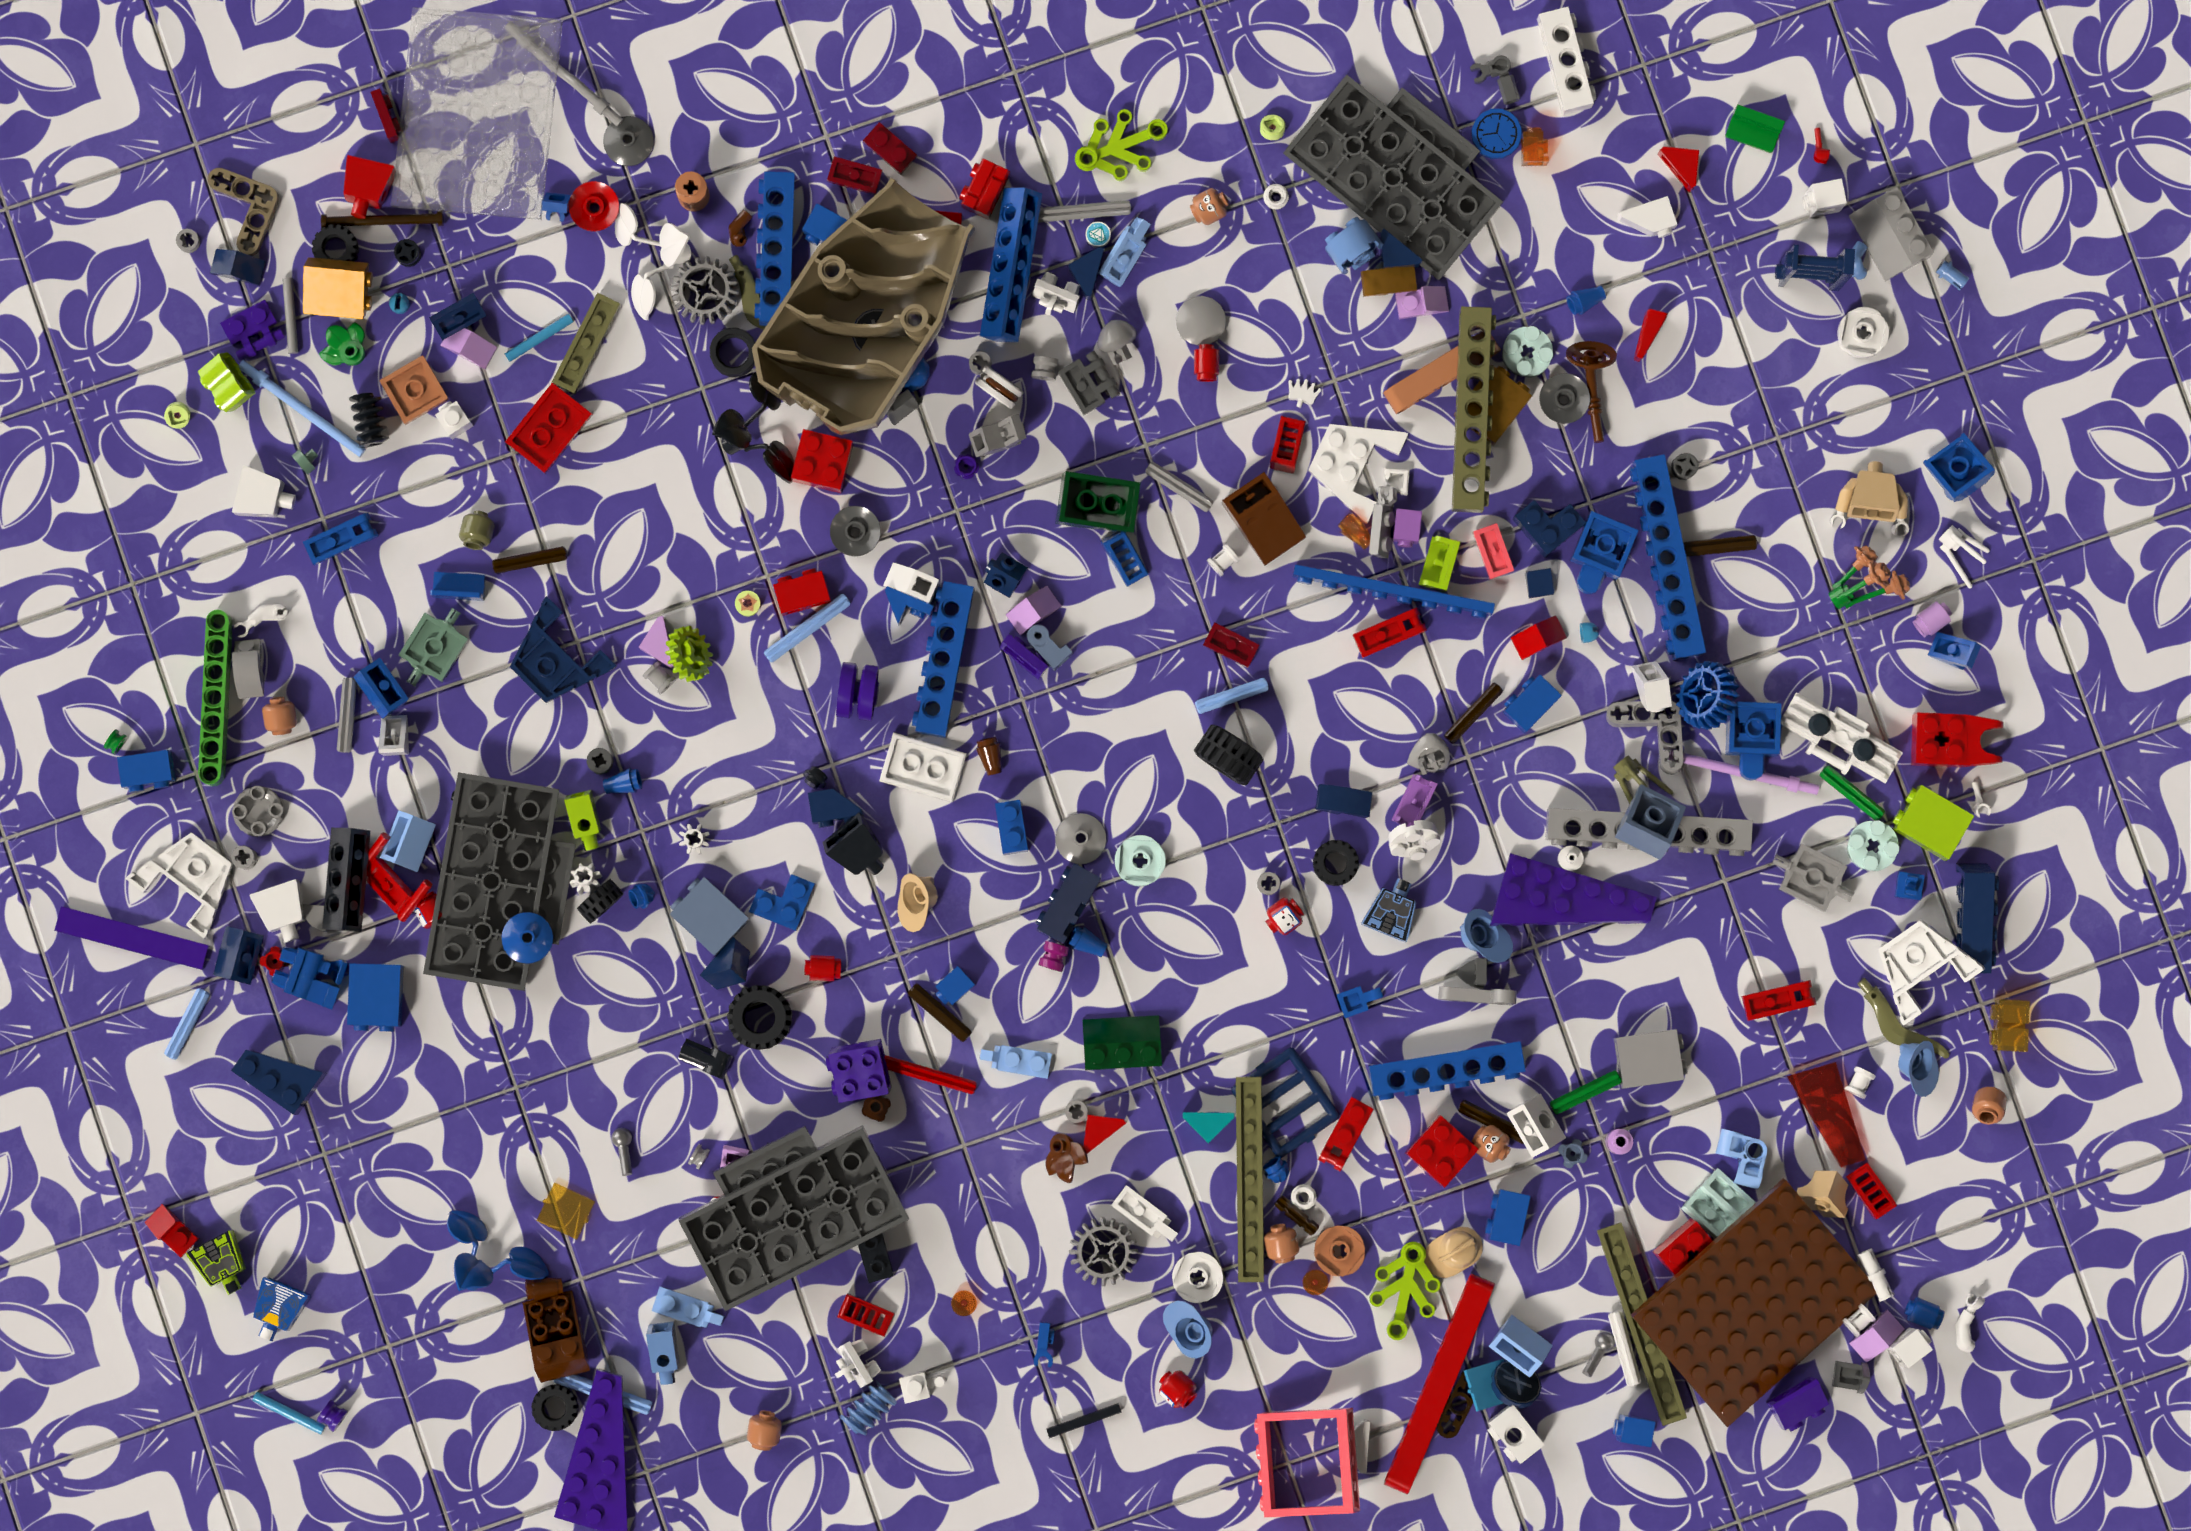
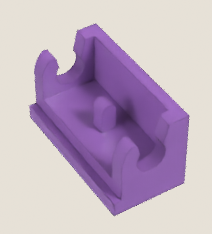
[1391,774,1437,827]

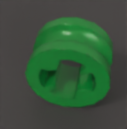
[103,729,127,755]

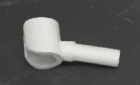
[1972,782,1991,817]

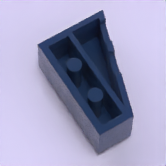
[1035,863,1101,946]
[231,1050,327,1115]

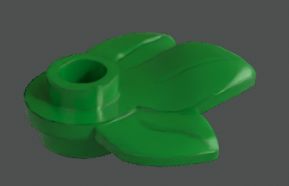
[319,322,365,366]

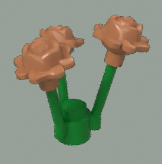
[1828,545,1910,609]

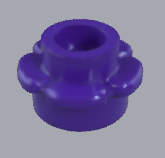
[954,454,979,479]

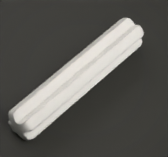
[1608,1311,1641,1386]

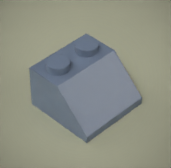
[1615,784,1686,860]

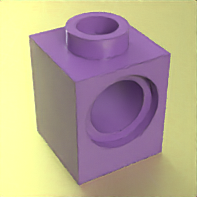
[1392,509,1422,548]

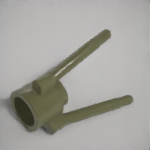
[1613,755,1673,805]

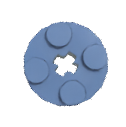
[1325,217,1383,274]

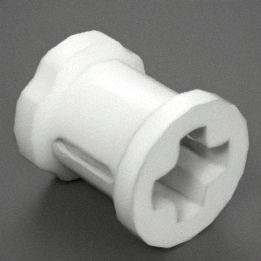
[1207,543,1240,577]
[1844,1066,1876,1099]
[1842,1304,1876,1338]

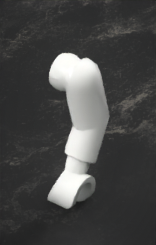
[234,604,288,638]
[1955,1294,1985,1352]

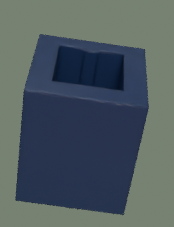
[808,789,864,828]

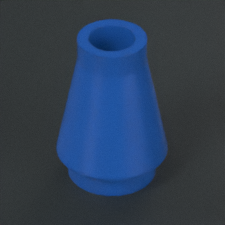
[1566,286,1606,315]
[603,768,642,794]
[1068,926,1108,957]

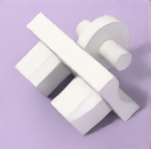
[1032,272,1080,316]
[835,1339,881,1388]

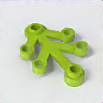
[1075,109,1168,181]
[1369,1242,1440,1340]

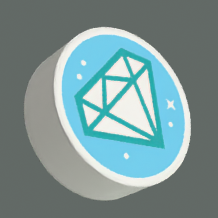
[1086,222,1111,248]

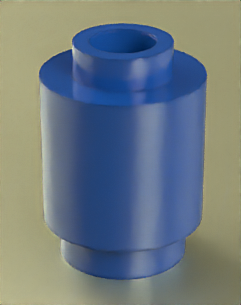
[1904,1297,1945,1330]

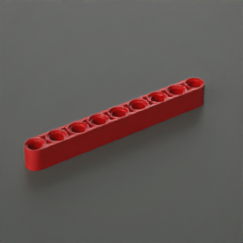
[1384,1273,1495,1494]

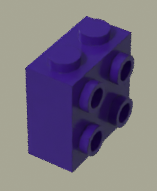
[826,1039,892,1103]

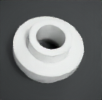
[1263,184,1289,210]
[1291,1184,1316,1210]

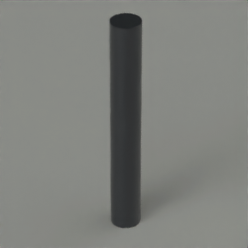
[1046,1403,1122,1439]

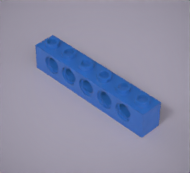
[754,171,795,326]
[980,188,1042,342]
[912,581,974,738]
[1368,1041,1526,1101]

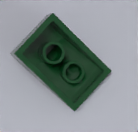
[1055,471,1141,533]

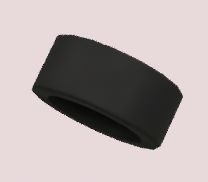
[709,328,755,377]

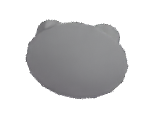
[1176,296,1226,346]
[232,786,284,837]

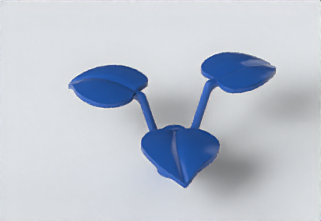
[447,1210,549,1291]

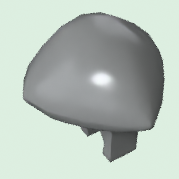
[1097,320,1136,366]
[1407,733,1450,775]

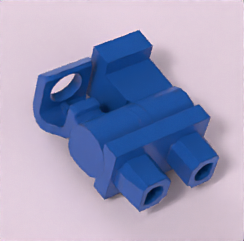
[271,947,348,1010]

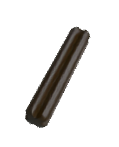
[1683,535,1757,557]
[492,546,567,574]
[1444,683,1503,744]
[908,984,972,1042]
[1458,1100,1524,1144]

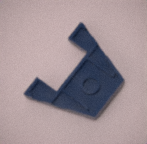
[510,596,617,703]

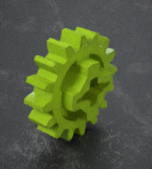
[665,626,713,682]

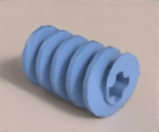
[839,1380,897,1436]

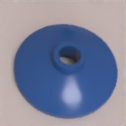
[502,912,553,964]

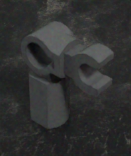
[1470,55,1520,105]

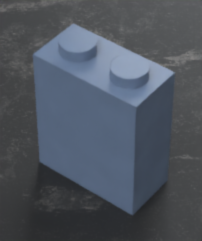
[669,877,750,957]

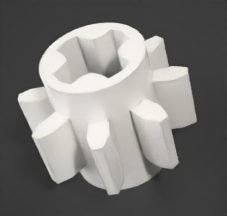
[679,824,710,854]
[570,863,602,895]

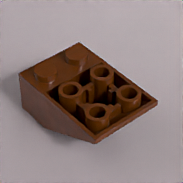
[1222,472,1306,566]
[522,1290,591,1383]

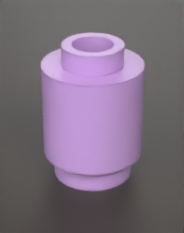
[1913,601,1952,637]
[1605,1129,1633,1154]

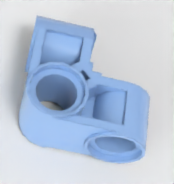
[1716,1129,1767,1190]

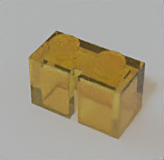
[1989,999,2030,1052]

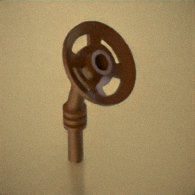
[1566,341,1617,443]

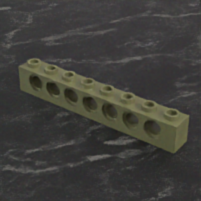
[1452,306,1496,513]

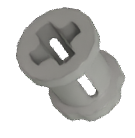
[643,661,676,695]
[231,846,258,870]

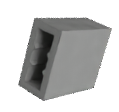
[1614,1029,1688,1089]

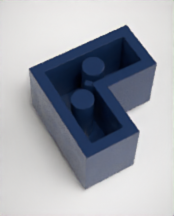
[1512,500,1586,558]

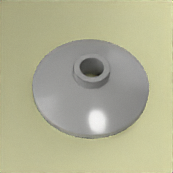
[1055,813,1106,864]

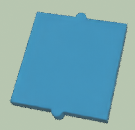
[1464,1359,1504,1412]

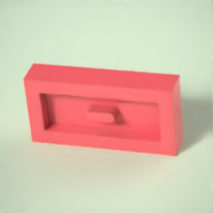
[1473,523,1514,580]

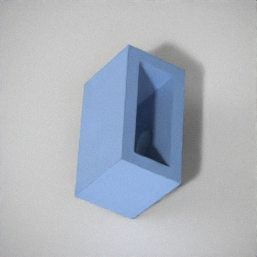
[380,810,436,872]
[1489,1315,1553,1377]

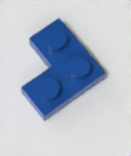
[749,874,815,931]

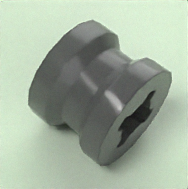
[1671,453,1699,480]
[586,748,614,775]

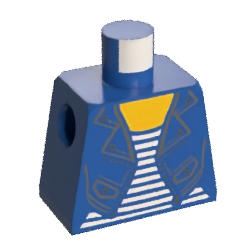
[253,1276,311,1341]

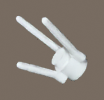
[1939,525,1990,589]

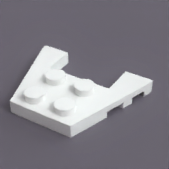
[1308,424,1408,524]
[125,832,233,939]
[1878,920,1985,1026]

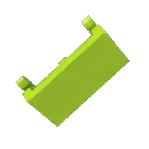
[1419,536,1460,593]

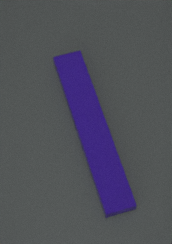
[54,906,210,970]

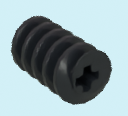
[349,392,390,448]

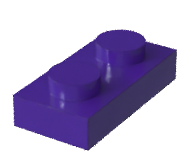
[1000,634,1048,680]

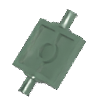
[398,608,469,687]

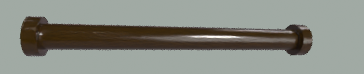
[321,211,444,228]

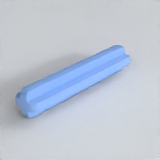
[1195,678,1269,714]
[164,988,210,1060]

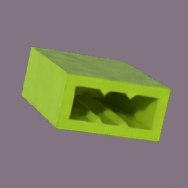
[1892,785,1974,861]

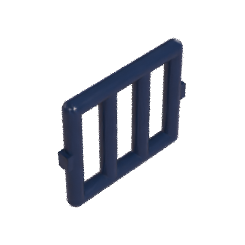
[1231,1047,1340,1158]

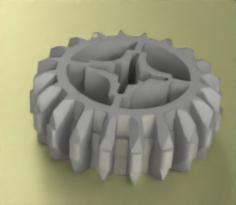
[671,256,739,325]
[1069,1217,1138,1286]

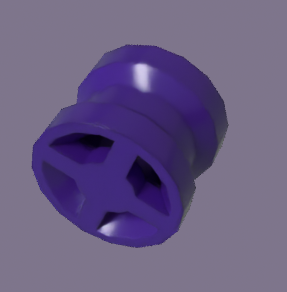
[316,1400,348,1432]

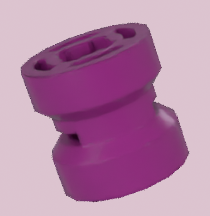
[1038,941,1069,972]

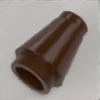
[976,737,1002,776]
[525,1277,563,1302]

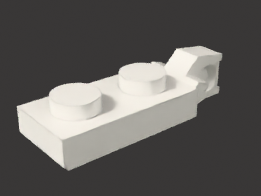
[1111,1185,1178,1242]

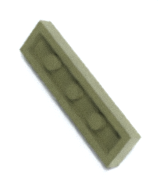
[552,292,621,394]

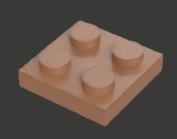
[379,355,449,425]

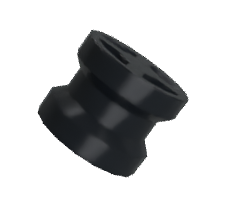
[394,239,421,267]

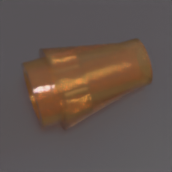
[1338,512,1371,550]

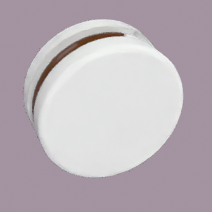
[975,366,1024,409]

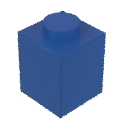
[935,966,975,1006]

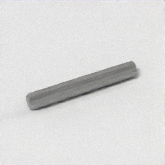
[1038,200,1131,223]

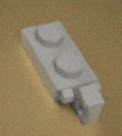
[1369,486,1397,558]

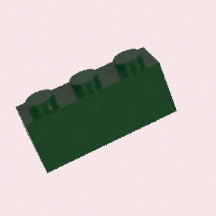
[1082,1015,1162,1071]

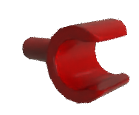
[1813,128,1830,164]

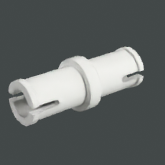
[1857,1248,1895,1302]

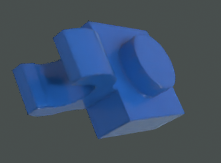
[1336,986,1383,1018]
[1034,1322,1054,1368]

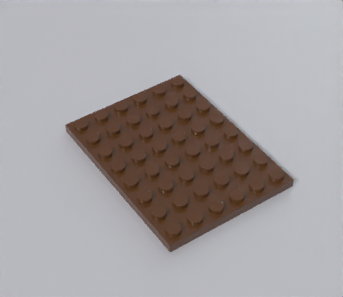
[1631,1178,1876,1427]

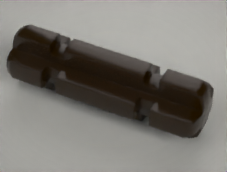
[1274,1195,1319,1236]

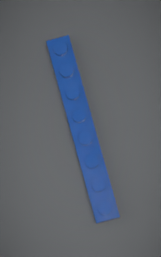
[1292,564,1495,619]

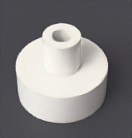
[1557,846,1584,871]

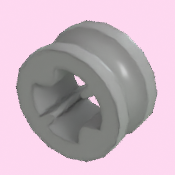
[176,229,201,253]
[969,351,992,375]
[1257,872,1280,895]
[1065,1100,1088,1123]
[688,1144,710,1170]

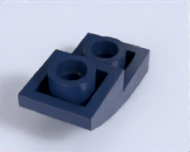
[1315,784,1372,818]

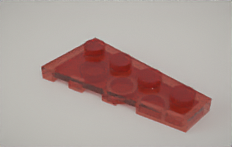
[1786,1062,1866,1167]

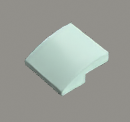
[1681,1168,1756,1239]

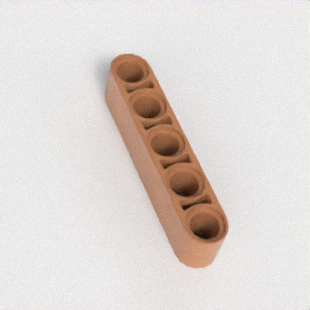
[1383,331,1501,415]

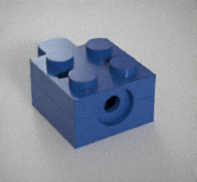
[1570,511,1639,594]
[1725,701,1781,781]

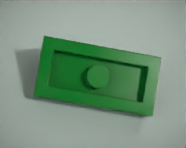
[1725,104,1785,153]

